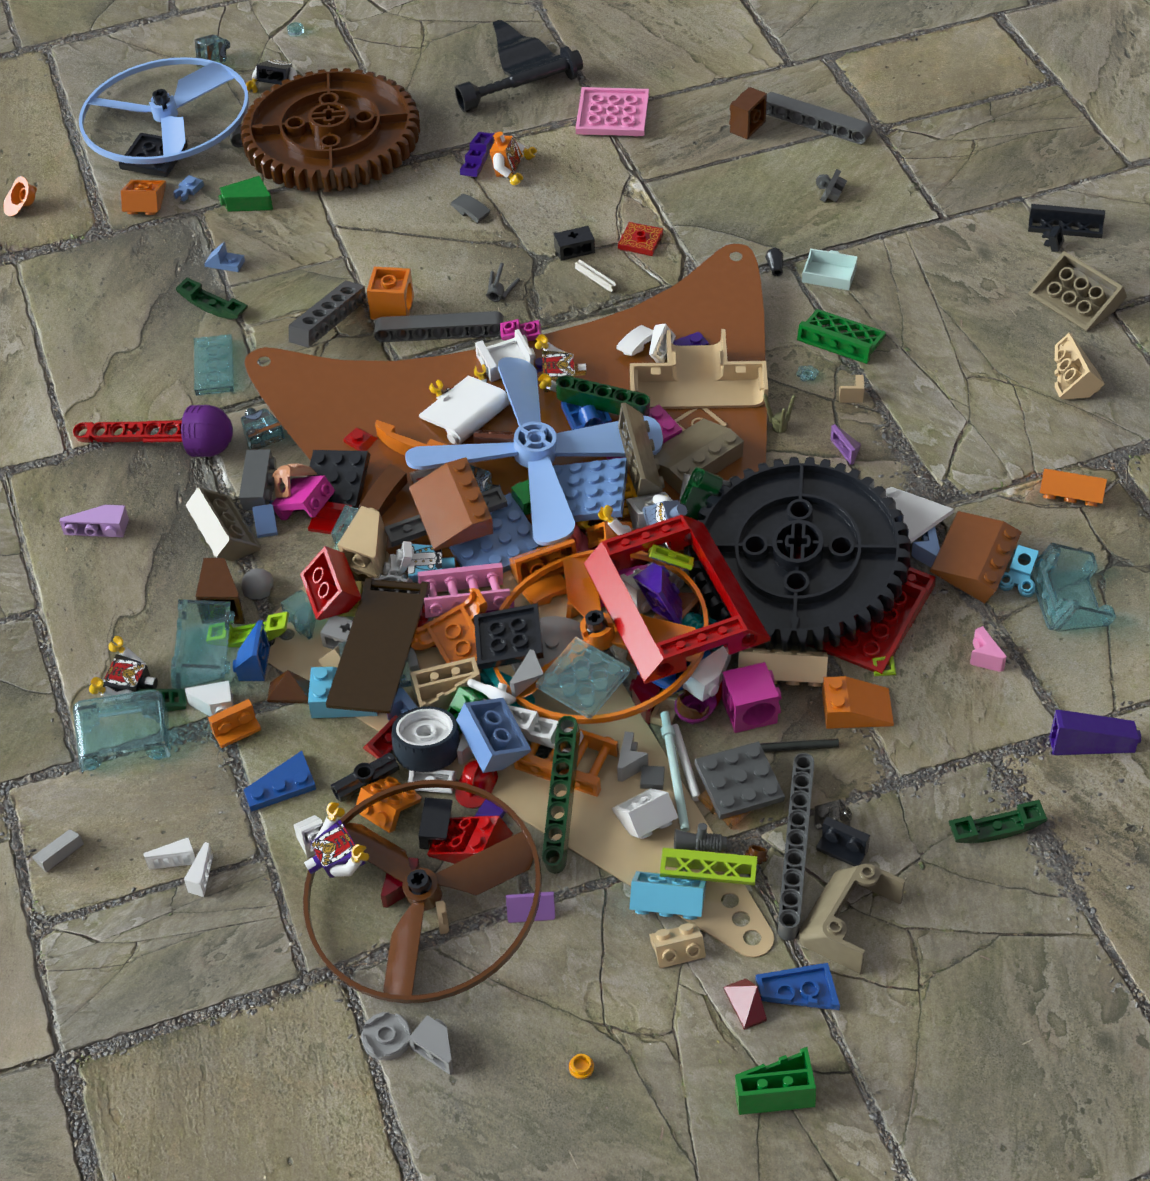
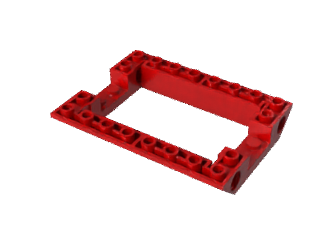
[584,515,770,684]

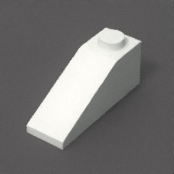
[683,646,731,702]

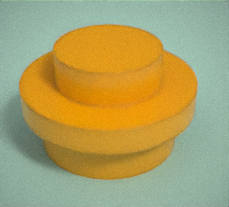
[569,1054,594,1079]

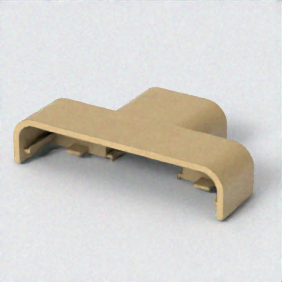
[630,329,768,409]

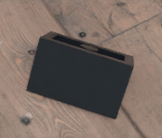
[419,797,453,850]

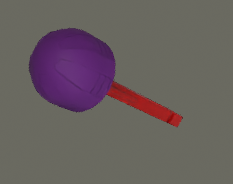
[73,405,233,457]

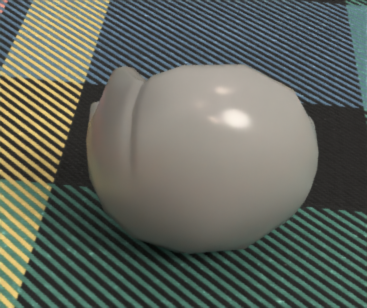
[242,568,274,599]

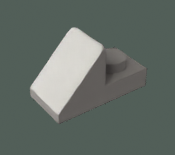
[617,731,648,782]

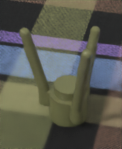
[763,394,796,433]

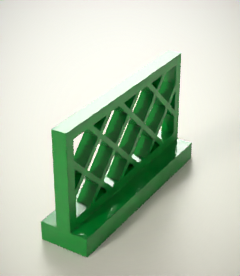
[797,309,886,364]

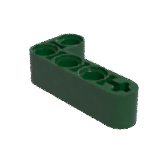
[680,467,723,550]

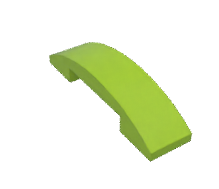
[207,612,289,647]

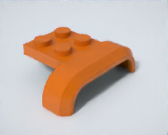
[411,588,488,664]

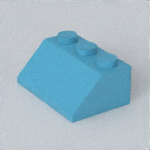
[629,871,707,920]

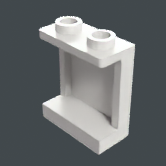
[475,329,536,382]

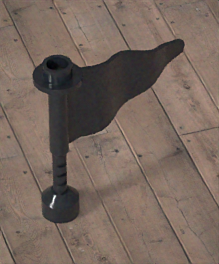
[455,20,583,112]

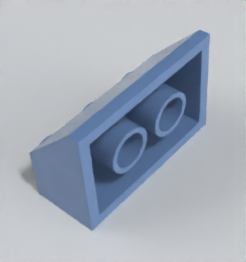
[456,698,531,773]

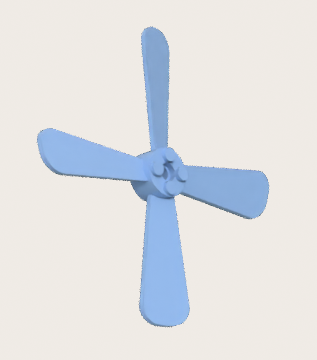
[405,357,663,546]

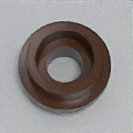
[745,845,769,865]

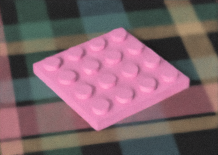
[576,87,649,137]

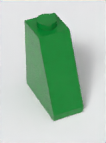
[218,176,273,212]

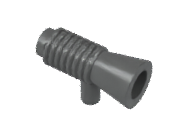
[674,823,727,853]

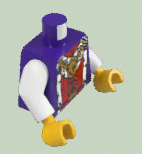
[304,802,369,878]

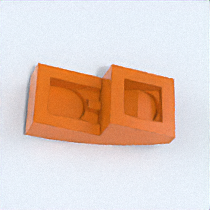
[522,574,567,606]

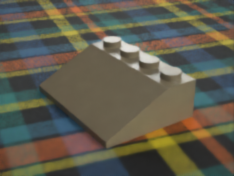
[1028,251,1127,332]
[618,403,665,497]
[654,418,744,494]

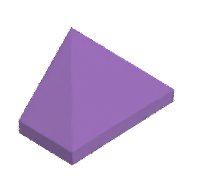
[830,424,861,465]

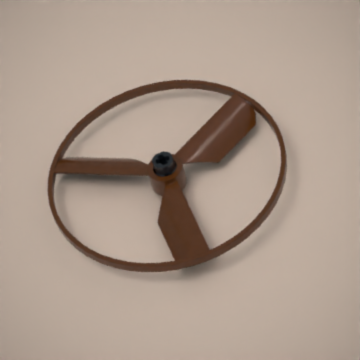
[303,780,542,1003]

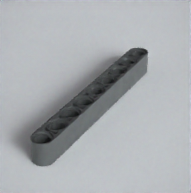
[778,753,814,941]

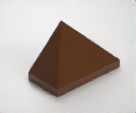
[267,670,310,703]

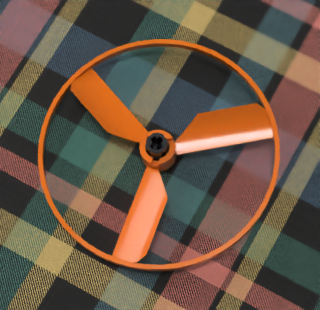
[493,550,709,724]

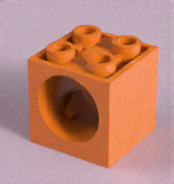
[367,266,414,320]

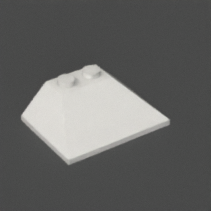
[885,487,954,543]

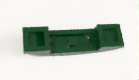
[176,277,248,319]
[949,800,1047,843]

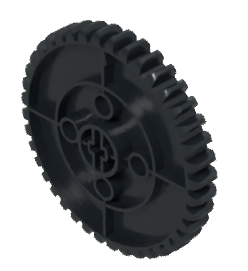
[687,457,911,653]

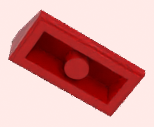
[363,715,398,759]

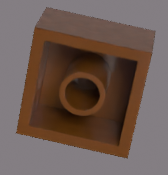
[729,87,767,140]

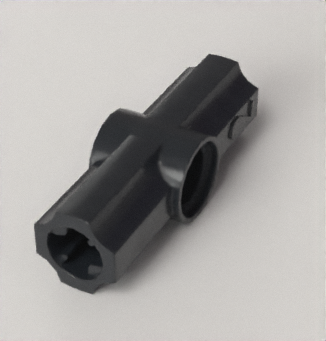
[330,753,400,802]

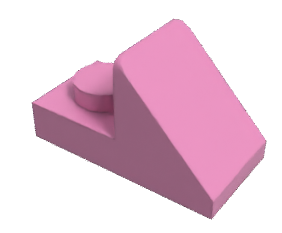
[970,626,1007,672]

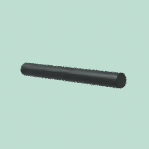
[760,738,839,752]

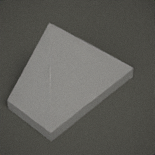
[510,649,543,697]

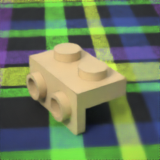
[649,923,706,968]

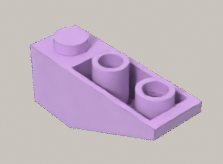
[59,505,129,537]

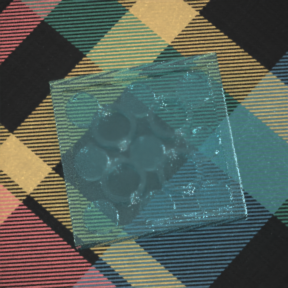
[536,637,630,720]

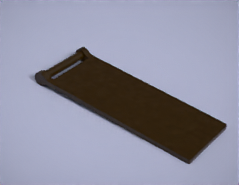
[326,577,430,714]

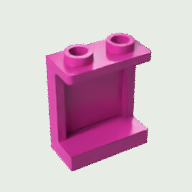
[272,475,335,520]

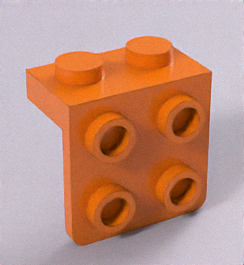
[356,777,422,833]

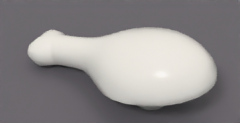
[467,679,516,705]

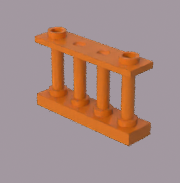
[514,716,619,797]

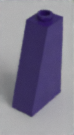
[1049,710,1141,755]

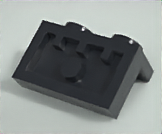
[816,817,870,866]

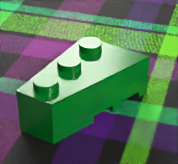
[735,1047,816,1115]

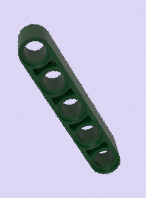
[556,375,650,416]

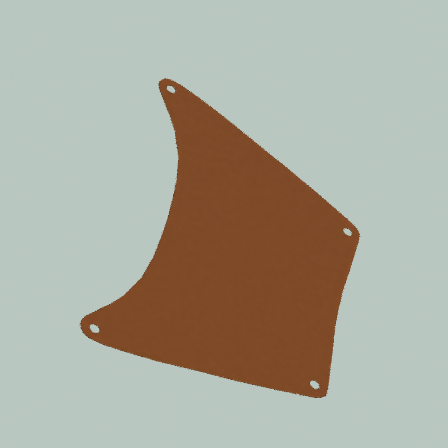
[245,244,767,573]

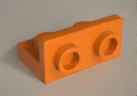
[208,699,261,748]

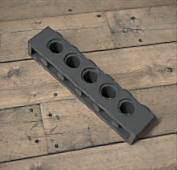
[289,280,366,348]

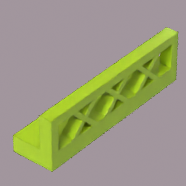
[660,848,757,886]

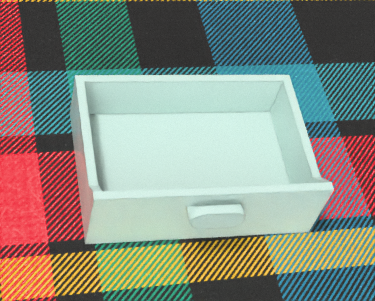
[802,248,857,290]

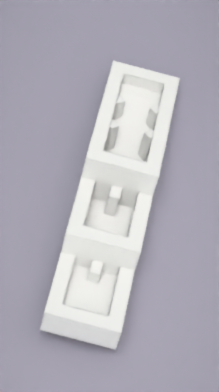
[508,705,584,752]

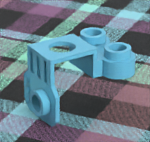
[998,545,1043,597]

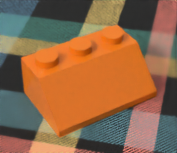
[1040,468,1107,507]
[509,538,576,587]

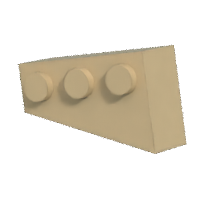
[410,657,481,709]

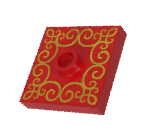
[618,222,663,256]

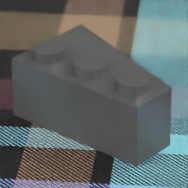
[239,449,277,510]

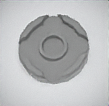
[361,1012,411,1060]

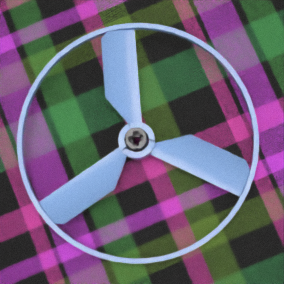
[79,57,249,164]

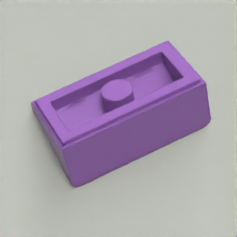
[506,892,555,923]

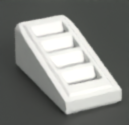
[649,324,676,363]
[144,838,195,870]
[184,842,213,897]

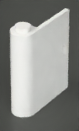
[419,375,510,445]

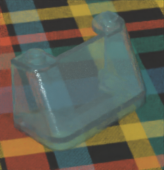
[1031,542,1117,632]
[171,599,235,689]
[73,690,171,771]

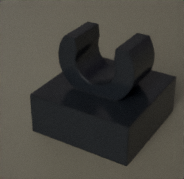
[1042,226,1065,252]

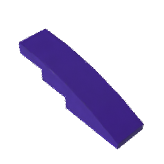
[460,132,495,177]

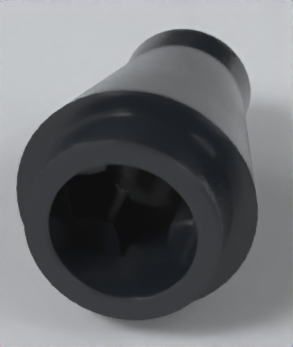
[765,248,784,276]

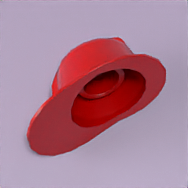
[455,760,498,808]

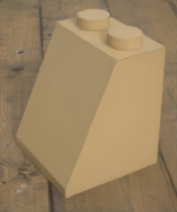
[337,506,387,579]

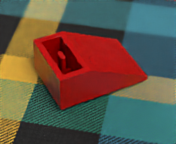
[427,816,513,864]

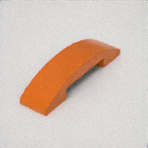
[375,420,447,456]

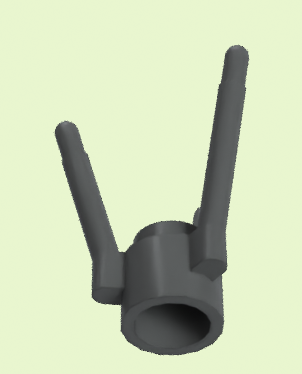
[486,263,520,302]

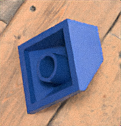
[233,620,270,681]

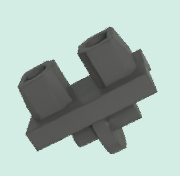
[816,169,847,202]

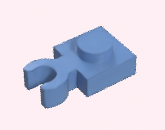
[173,175,204,202]

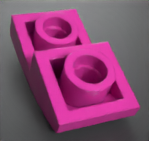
[500,319,542,341]

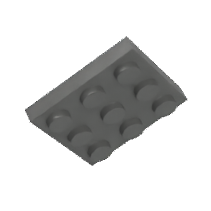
[695,741,785,820]

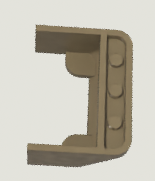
[799,864,905,974]

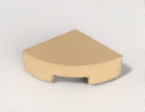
[436,900,449,934]

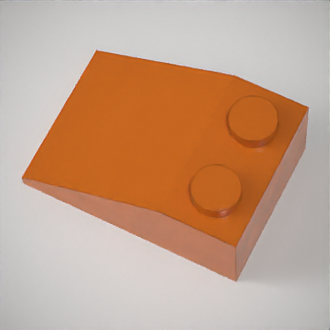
[121,180,166,215]
[822,676,894,729]

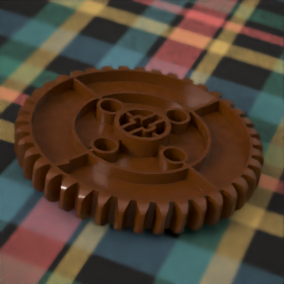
[241,68,421,192]

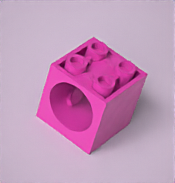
[722,662,782,733]

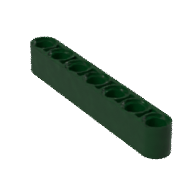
[542,716,580,874]

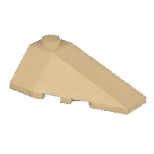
[1055,333,1105,400]

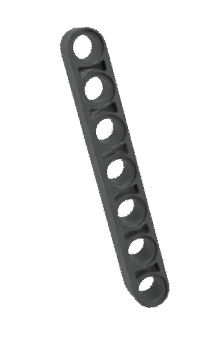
[766,92,873,144]
[374,311,504,342]

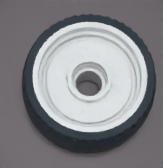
[392,706,460,773]

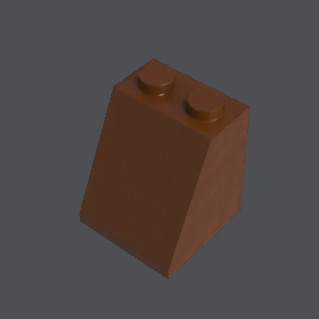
[195,558,245,624]

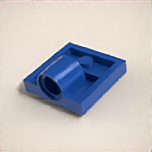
[561,402,612,430]

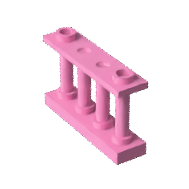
[418,563,510,618]

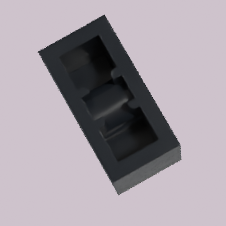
[553,226,595,261]

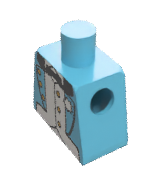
[408,544,455,583]

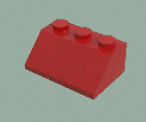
[300,546,361,620]

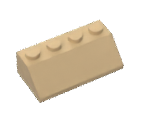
[738,648,828,687]

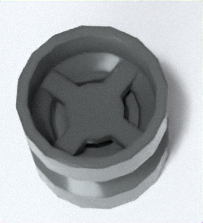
[229,124,243,148]

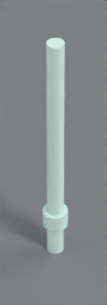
[660,711,690,832]

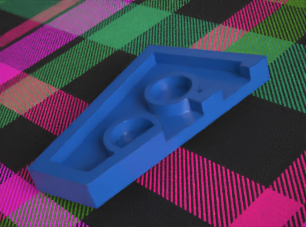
[243,751,316,812]
[755,963,840,1010]

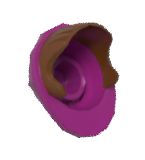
[675,691,717,725]

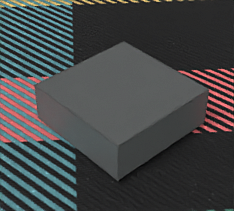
[640,765,665,790]

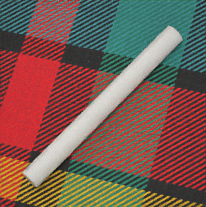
[672,724,701,801]

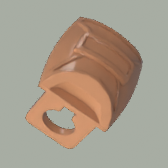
[272,463,317,498]

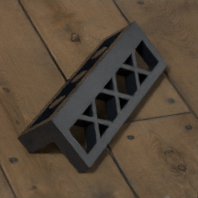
[1028,204,1105,238]

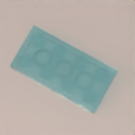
[194,334,234,396]

